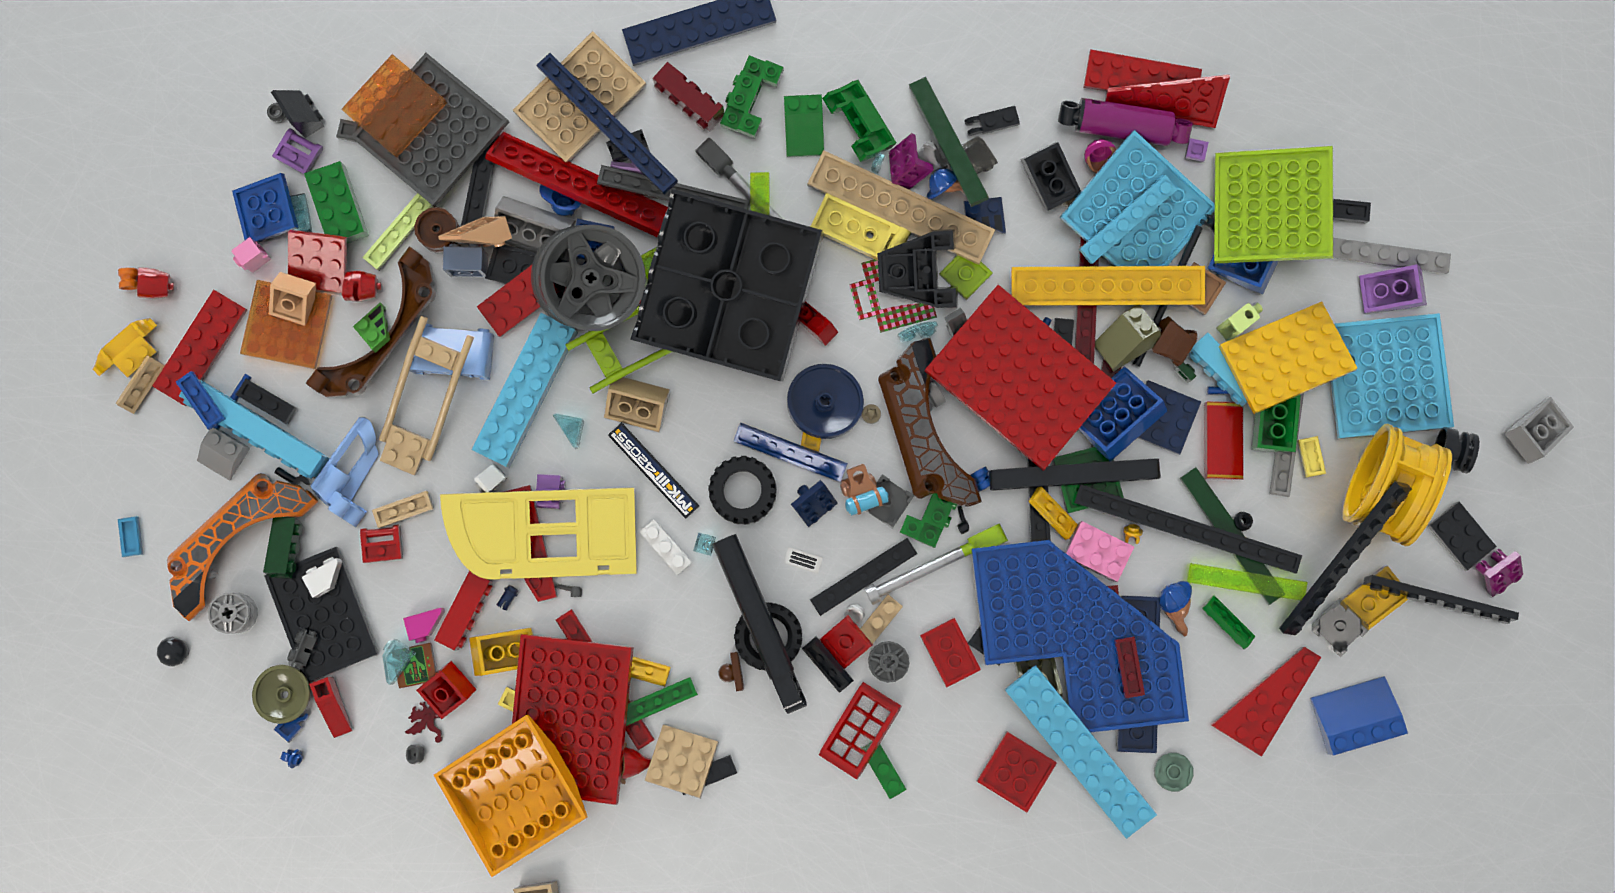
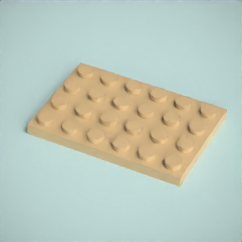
[513,31,647,162]

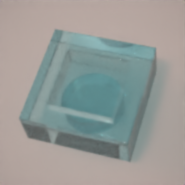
[693,533,716,556]

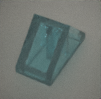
[553,414,584,449]

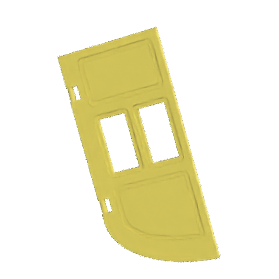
[440,487,637,579]

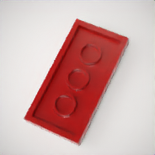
[476,265,561,337]

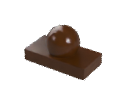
[718,652,744,692]

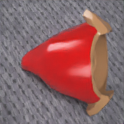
[621,742,651,785]

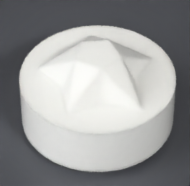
[845,604,865,624]

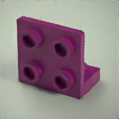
[889,133,934,190]

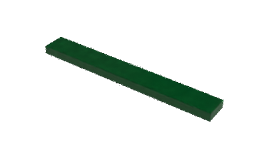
[909,77,989,207]
[1179,467,1285,605]

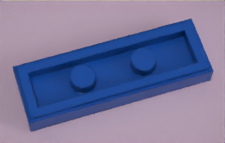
[176,371,226,430]

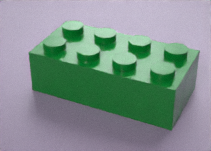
[304,161,369,244]

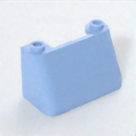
[409,324,494,380]

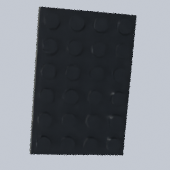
[264,547,379,682]

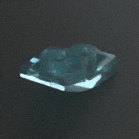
[290,193,312,232]
[897,321,938,343]

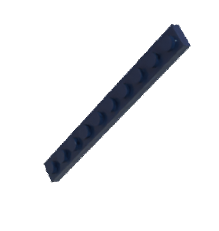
[536,53,678,194]

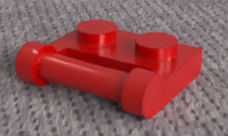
[360,525,403,563]

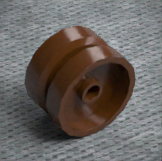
[414,207,460,253]

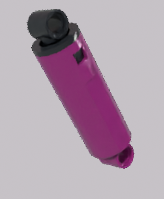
[1058,98,1193,146]

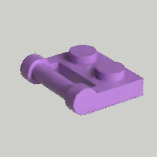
[272,128,323,174]

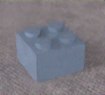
[443,244,488,277]

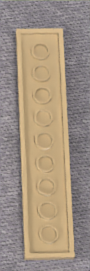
[807,150,995,265]

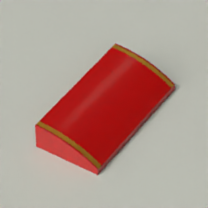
[1204,401,1243,480]

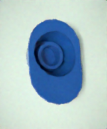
[539,185,582,216]

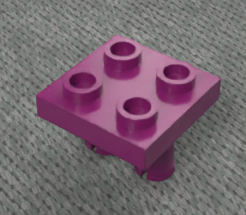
[1475,549,1523,597]

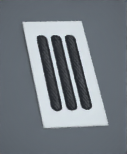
[783,547,823,574]

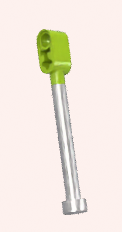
[864,523,1008,605]

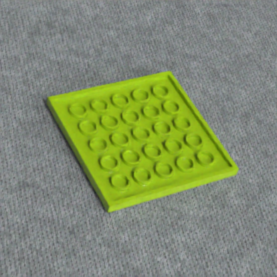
[1214,146,1333,264]

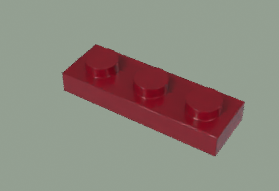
[1114,637,1145,698]

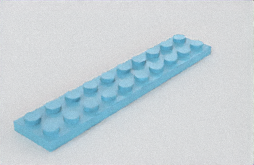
[1005,665,1157,839]

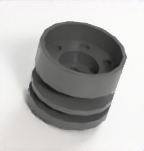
[868,641,910,683]

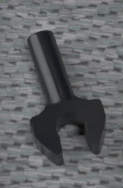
[274,467,310,485]

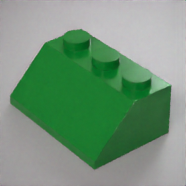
[1252,395,1301,452]

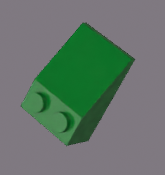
[784,94,824,157]

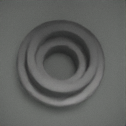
[267,103,285,122]

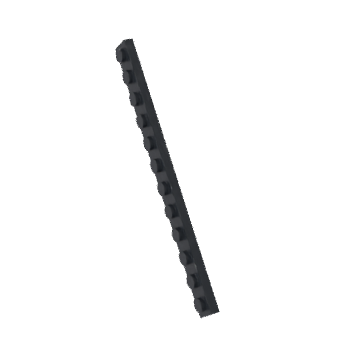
[1074,484,1302,574]

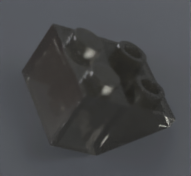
[962,136,998,174]

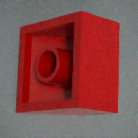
[416,661,476,719]

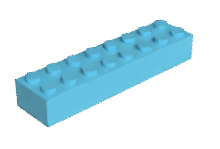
[471,313,578,468]
[179,380,330,479]

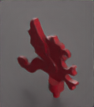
[405,702,442,743]

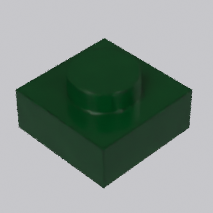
[1175,362,1196,383]

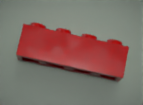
[434,570,493,651]

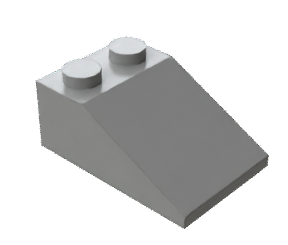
[1505,397,1574,464]

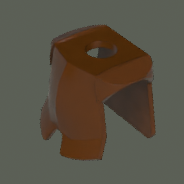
[1152,316,1197,366]

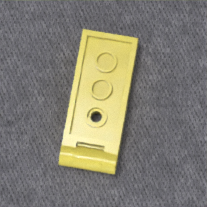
[810,193,911,261]

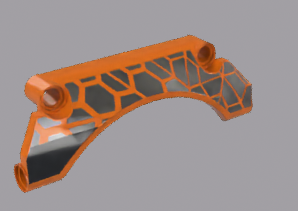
[167,473,318,621]

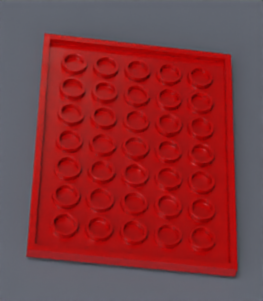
[924,285,1116,471]
[512,634,634,805]

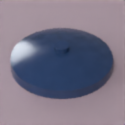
[787,364,864,439]

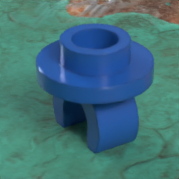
[280,749,303,768]

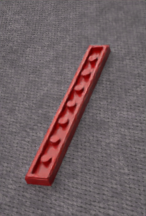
[556,609,655,750]

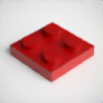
[819,615,873,669]

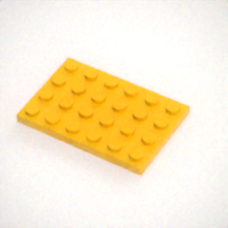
[1219,301,1358,414]

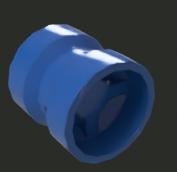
[970,466,990,492]

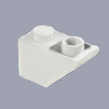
[474,464,507,493]
[302,557,342,598]

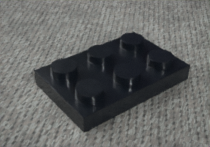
[1428,501,1497,571]

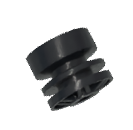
[1435,427,1480,474]

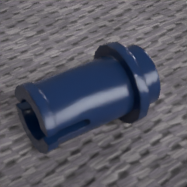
[496,585,519,611]

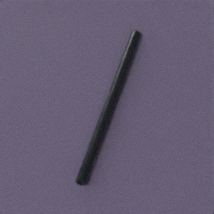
[1133,225,1203,367]

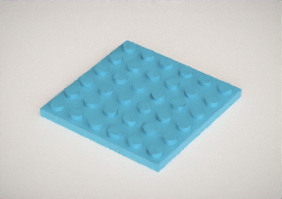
[1060,130,1215,266]
[1331,313,1454,439]

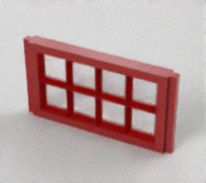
[819,682,902,780]

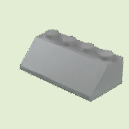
[494,196,575,260]

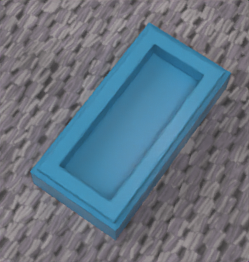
[118,516,143,557]

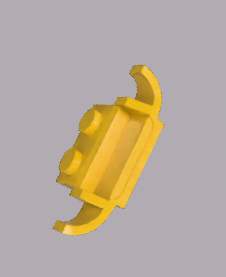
[93,318,157,378]

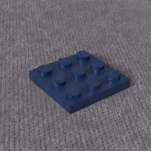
[1138,380,1201,455]

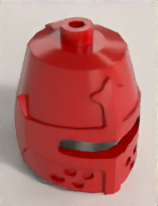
[137,267,174,299]
[342,271,381,302]

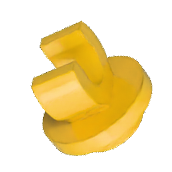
[1123,524,1143,544]

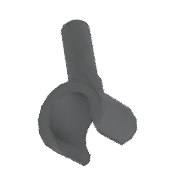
[555,583,582,597]

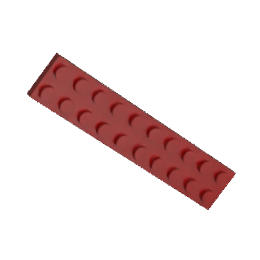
[485,132,668,237]

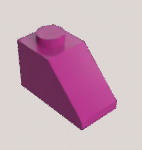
[403,608,445,643]

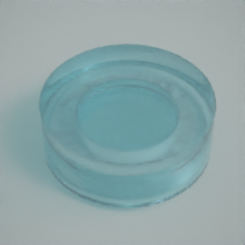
[871,153,885,173]

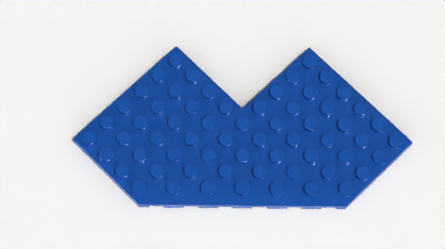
[971,540,1189,732]

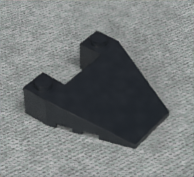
[877,229,958,308]

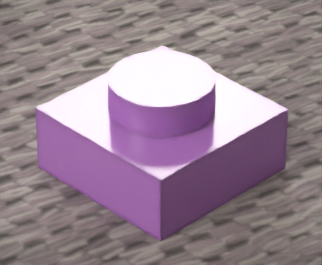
[1185,138,1209,162]

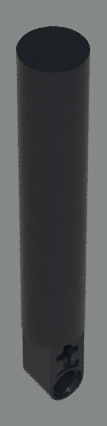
[712,534,807,714]

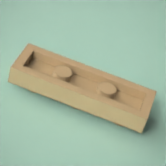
[116,355,165,414]
[372,491,434,529]
[860,595,903,652]

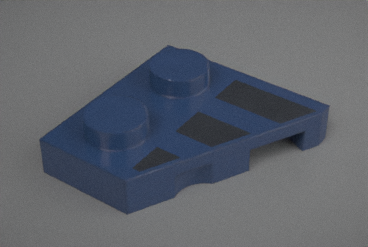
[963,197,1006,234]

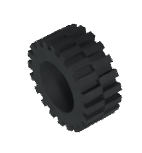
[708,456,777,525]
[734,602,802,671]

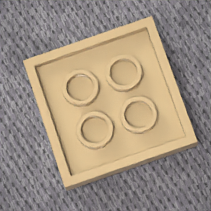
[645,725,719,799]

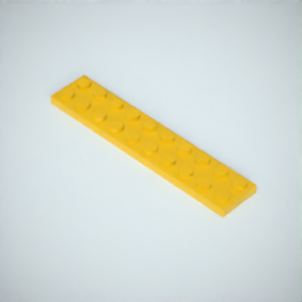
[1011,266,1205,306]

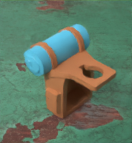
[840,464,889,516]

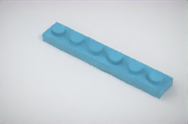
[1079,175,1178,264]

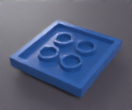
[232,173,298,242]

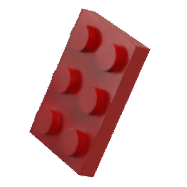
[920,618,981,687]

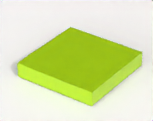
[939,255,993,300]

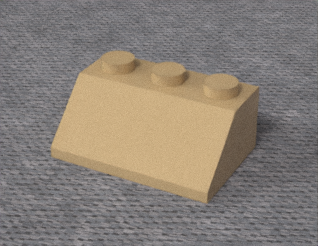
[604,377,670,432]

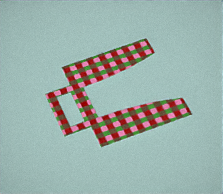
[849,259,937,333]

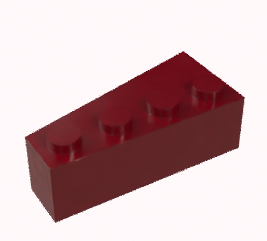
[652,62,724,132]

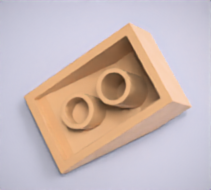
[438,216,512,247]

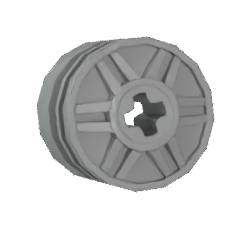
[208,593,258,634]

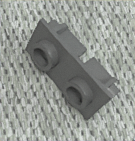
[287,627,317,669]

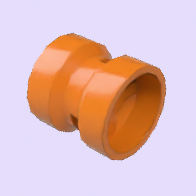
[118,268,138,290]

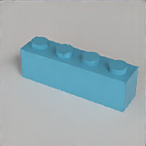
[1189,333,1247,407]

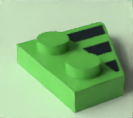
[353,302,390,353]

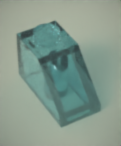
[382,639,416,685]

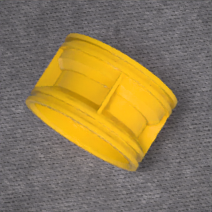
[1342,424,1452,546]

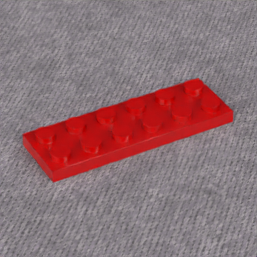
[1083,49,1202,92]
[152,289,247,406]

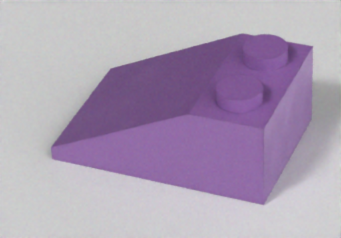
[1359,264,1427,313]

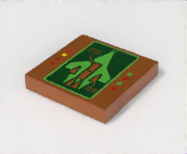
[392,643,436,688]

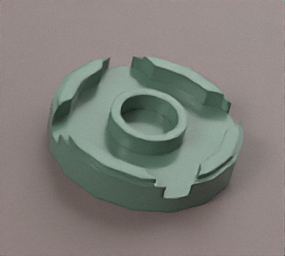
[1154,753,1194,792]

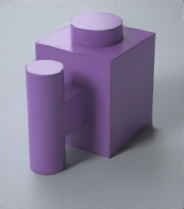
[536,474,566,509]

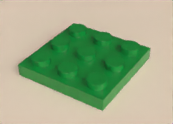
[1053,447,1124,513]

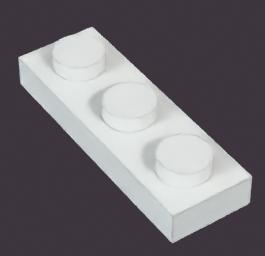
[640,519,692,575]

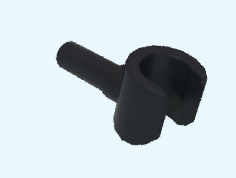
[1200,214,1215,235]
[957,506,969,534]

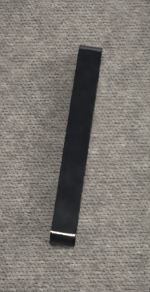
[988,458,1161,491]

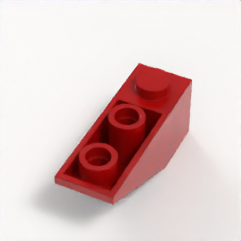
[800,301,838,346]
[309,677,352,738]

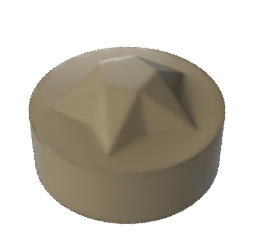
[862,404,881,424]

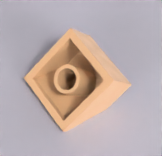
[269,272,316,326]

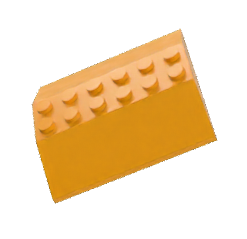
[434,714,588,877]

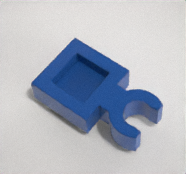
[273,713,309,743]

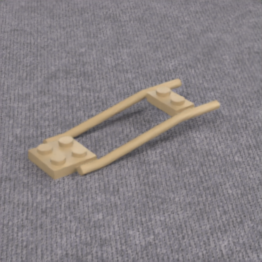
[379,316,474,475]

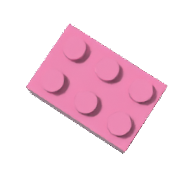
[1065,521,1134,582]

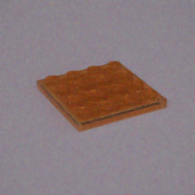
[341,54,447,158]
[240,280,333,369]

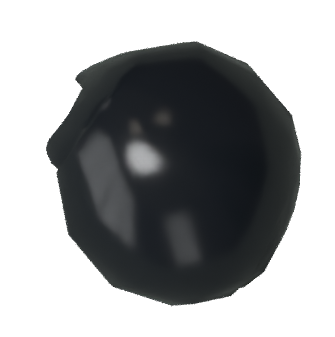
[157,637,187,667]

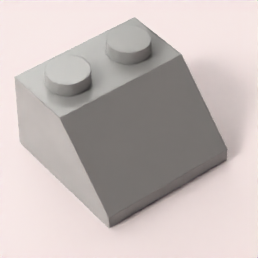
[197,427,250,480]

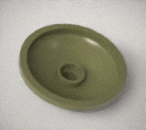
[252,665,311,724]

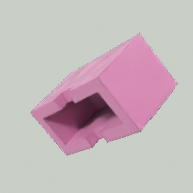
[232,237,271,272]

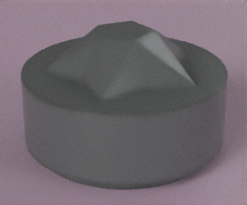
[406,744,424,764]

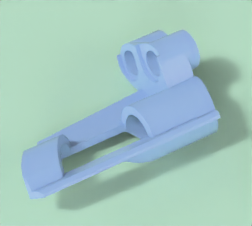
[310,417,379,527]

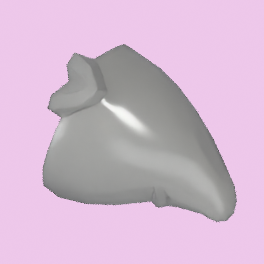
[917,141,948,172]

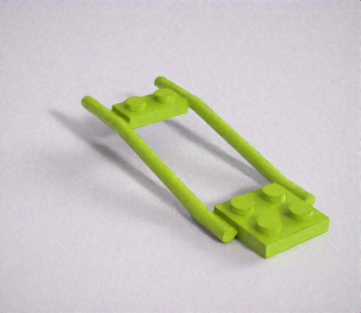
[565,305,673,394]

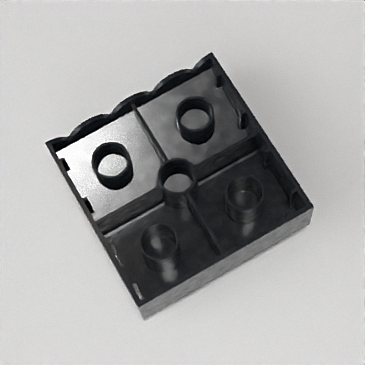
[630,189,824,382]

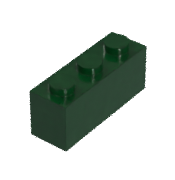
[263,517,303,579]

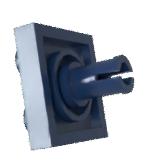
[791,480,838,527]

